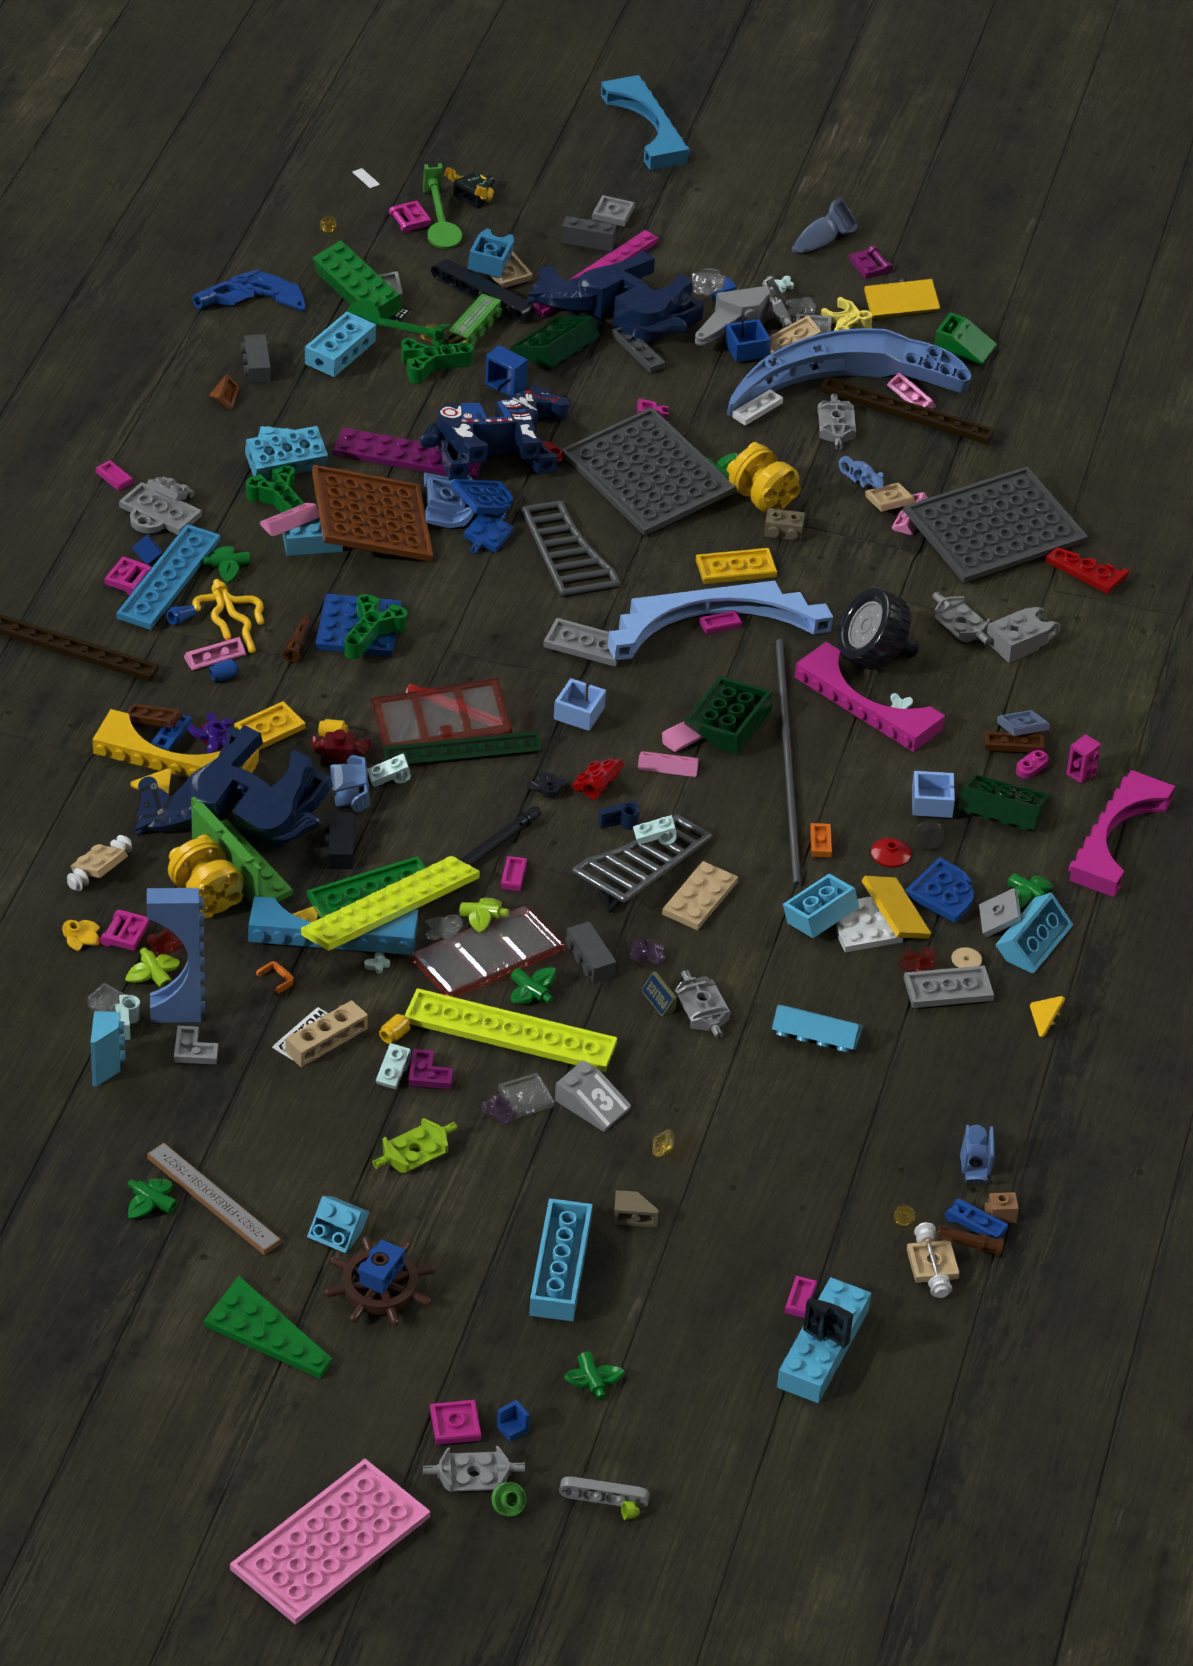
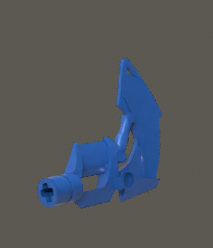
[192,269,305,311]

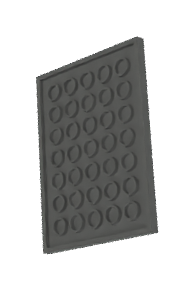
[561,407,736,536]
[904,466,1088,583]

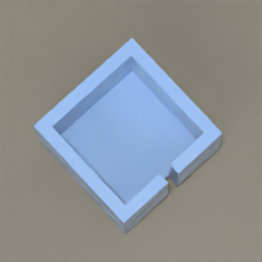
[554,678,606,731]
[912,771,955,818]

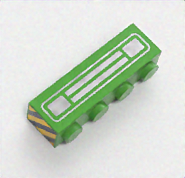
[448,294,502,346]

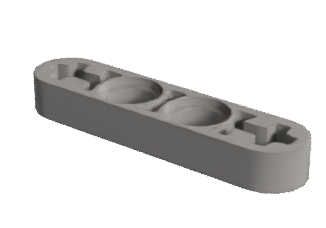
[559,1476,650,1509]

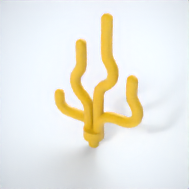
[192,579,265,653]

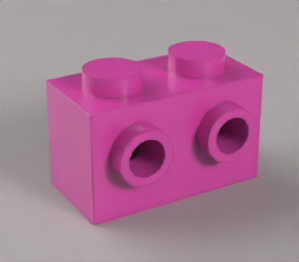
[1066,734,1101,784]

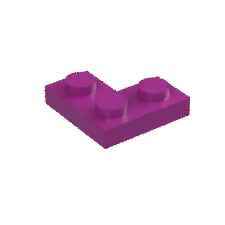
[408,1049,453,1089]

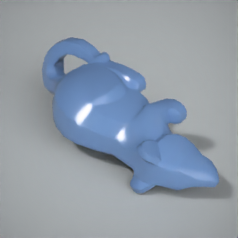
[839,456,884,489]

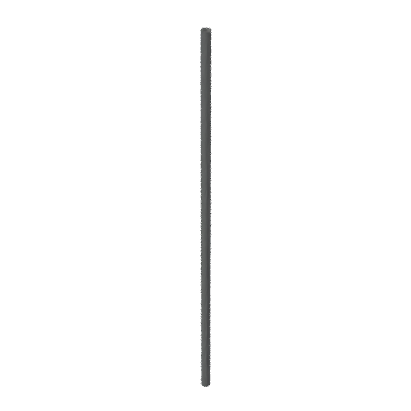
[776,639,801,886]

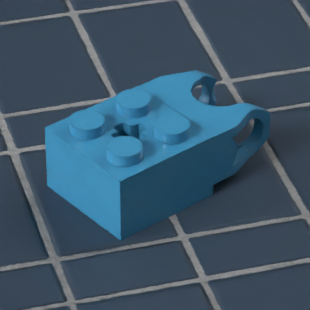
[467,228,514,278]

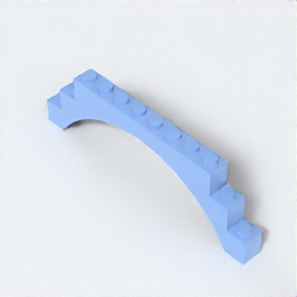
[608,581,833,660]

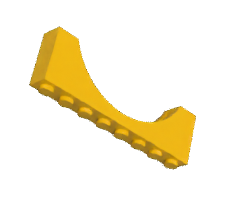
[93,709,259,778]

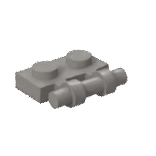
[146,476,195,500]

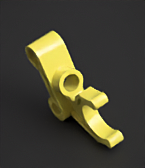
[821,297,872,331]

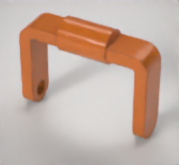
[256,961,294,994]

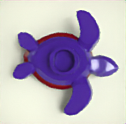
[187,712,233,754]

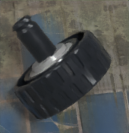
[837,588,920,670]

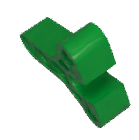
[401,338,474,384]
[246,465,304,513]
[344,594,407,659]

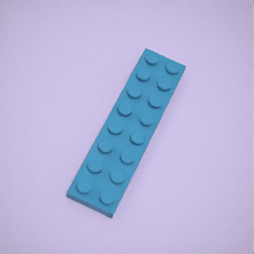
[116,524,220,630]

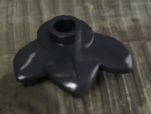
[527,772,567,798]

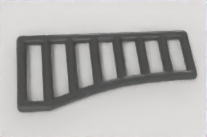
[521,500,621,596]
[572,814,713,903]

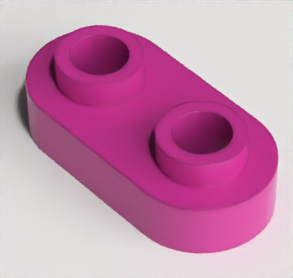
[1016,750,1049,779]

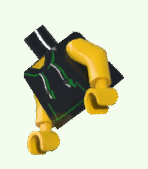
[444,167,495,209]

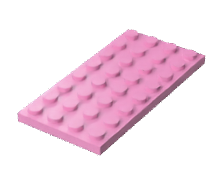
[230,1459,431,1625]

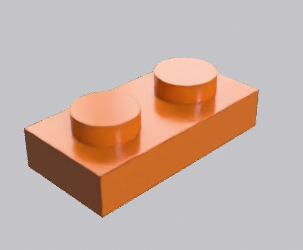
[810,823,832,858]

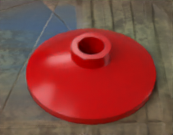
[871,838,911,868]

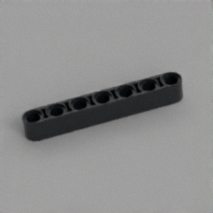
[431,258,536,323]

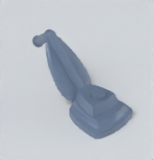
[791,197,858,254]

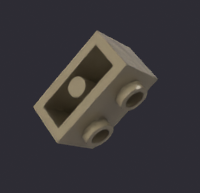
[764,508,805,541]

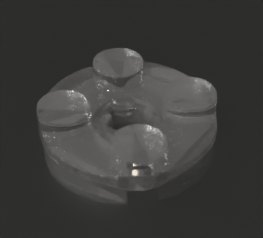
[691,268,726,295]

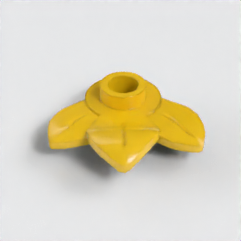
[62,920,100,951]

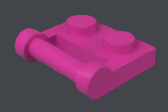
[389,201,431,234]
[105,557,152,595]
[100,910,150,951]

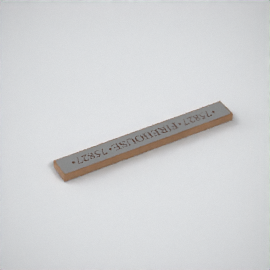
[147,1143,281,1256]

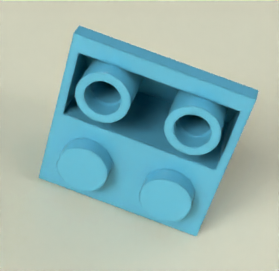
[307,1196,370,1253]

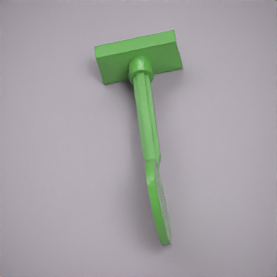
[423,163,462,249]

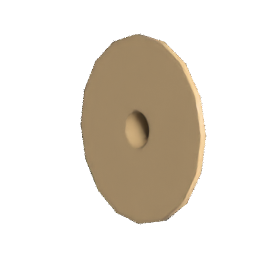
[951,948,982,968]

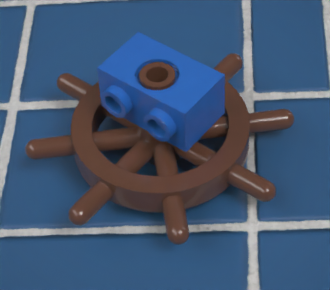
[324,1237,436,1327]

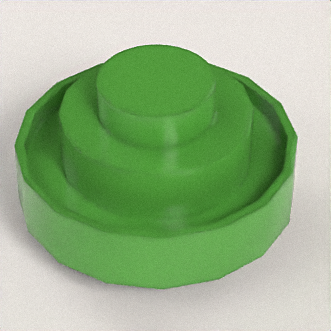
[491,1482,526,1517]

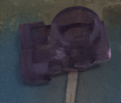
[630,939,664,965]
[480,1094,516,1124]

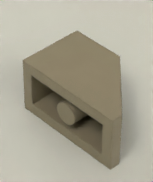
[613,1190,658,1227]

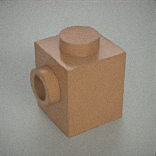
[985,1192,1019,1223]

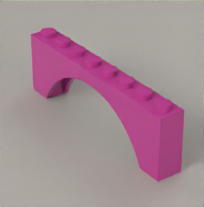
[795,642,945,752]
[1068,770,1175,897]

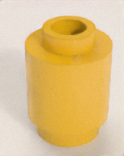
[318,719,348,738]
[379,1014,410,1044]

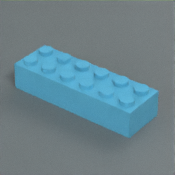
[529,1198,592,1321]
[777,1277,871,1403]

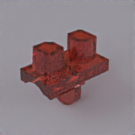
[147,927,183,957]

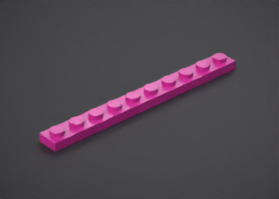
[533,230,658,318]

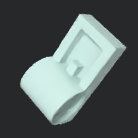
[367,754,411,787]
[633,815,677,845]
[115,995,140,1040]
[376,1043,411,1090]

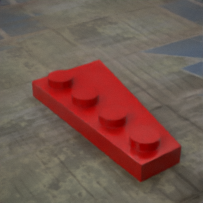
[1046,547,1129,594]

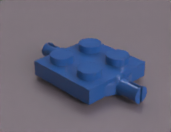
[463,513,514,554]

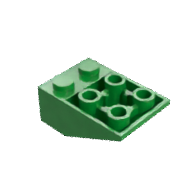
[934,312,997,365]

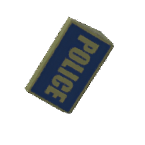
[642,971,677,1017]

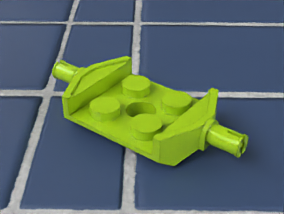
[372,1118,458,1173]

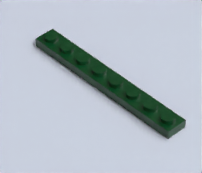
[382,731,541,764]

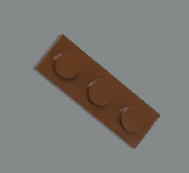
[125,703,183,728]
[984,731,1044,753]

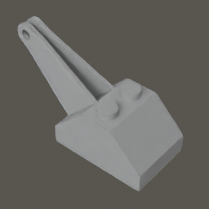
[695,286,770,346]

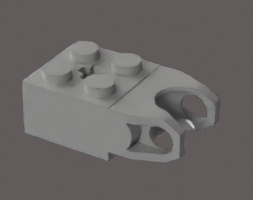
[987,607,1060,663]

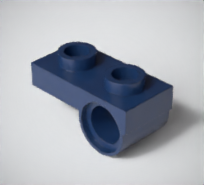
[598,800,639,830]

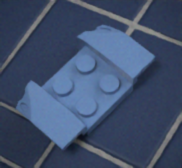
[424,473,474,528]

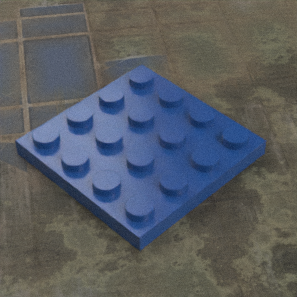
[316,594,402,657]

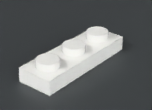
[732,389,783,426]

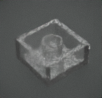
[87,983,124,1012]

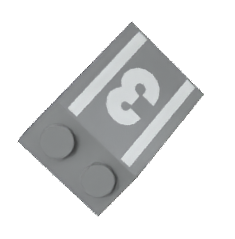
[555,1060,631,1132]

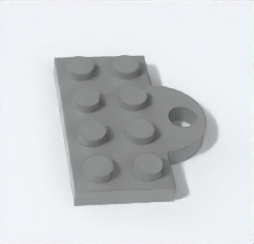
[119,482,202,535]

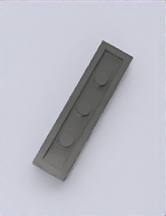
[611,327,665,373]

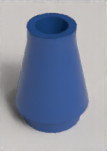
[167,605,197,625]

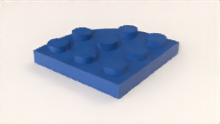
[451,479,513,516]
[905,857,974,923]

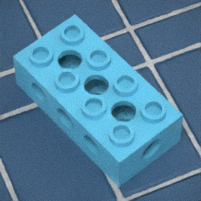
[305,312,376,377]
[245,426,328,479]

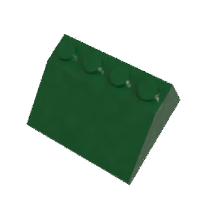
[510,316,600,369]
[684,676,772,755]
[957,774,1050,831]

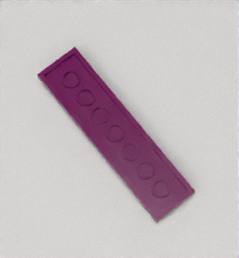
[333,428,483,480]

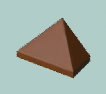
[209,374,240,410]

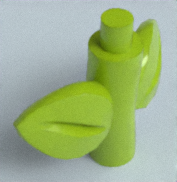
[459,897,509,933]
[125,948,180,989]

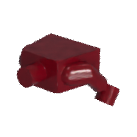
[310,729,371,765]

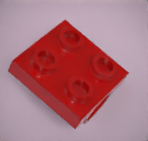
[572,759,624,799]

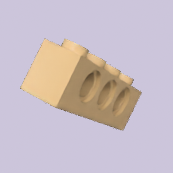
[286,1000,368,1067]

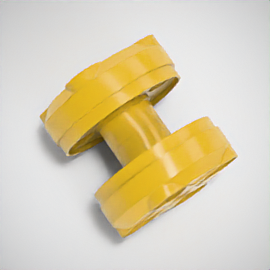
[727,442,801,514]
[168,834,244,918]

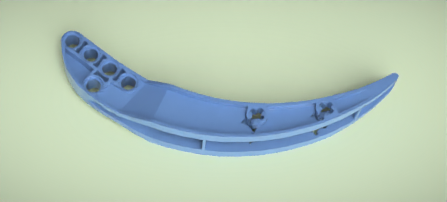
[727,328,971,416]

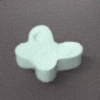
[774,276,794,293]
[891,693,913,709]
[364,952,390,974]

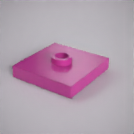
[430,1400,482,1445]

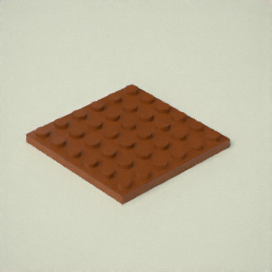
[312,465,433,562]

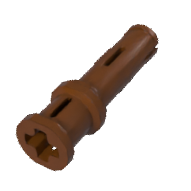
[282,616,311,663]
[936,1225,1004,1257]

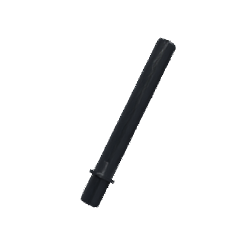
[460,806,541,866]

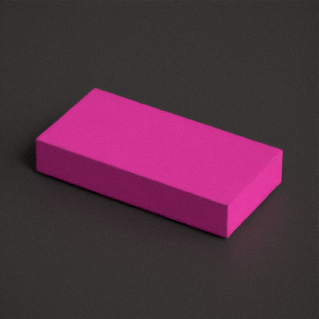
[96,460,133,491]
[699,611,742,635]
[500,856,527,892]
[785,1276,817,1318]

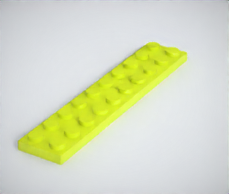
[301,856,480,951]
[405,988,617,1072]

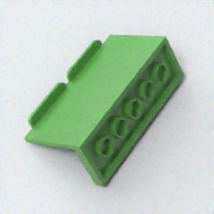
[191,796,293,905]

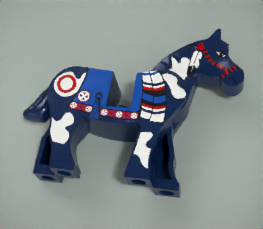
[420,382,569,480]

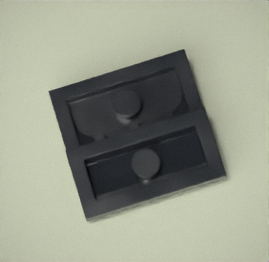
[803,1298,853,1348]

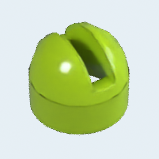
[621,1501,640,1520]

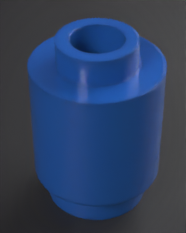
[209,659,239,682]

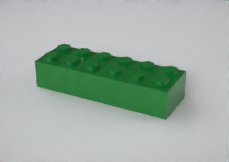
[312,240,403,319]

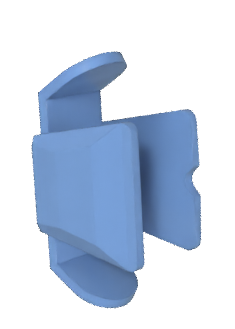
[330,755,370,812]
[960,1125,995,1184]

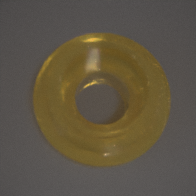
[320,216,337,232]
[893,1205,915,1226]

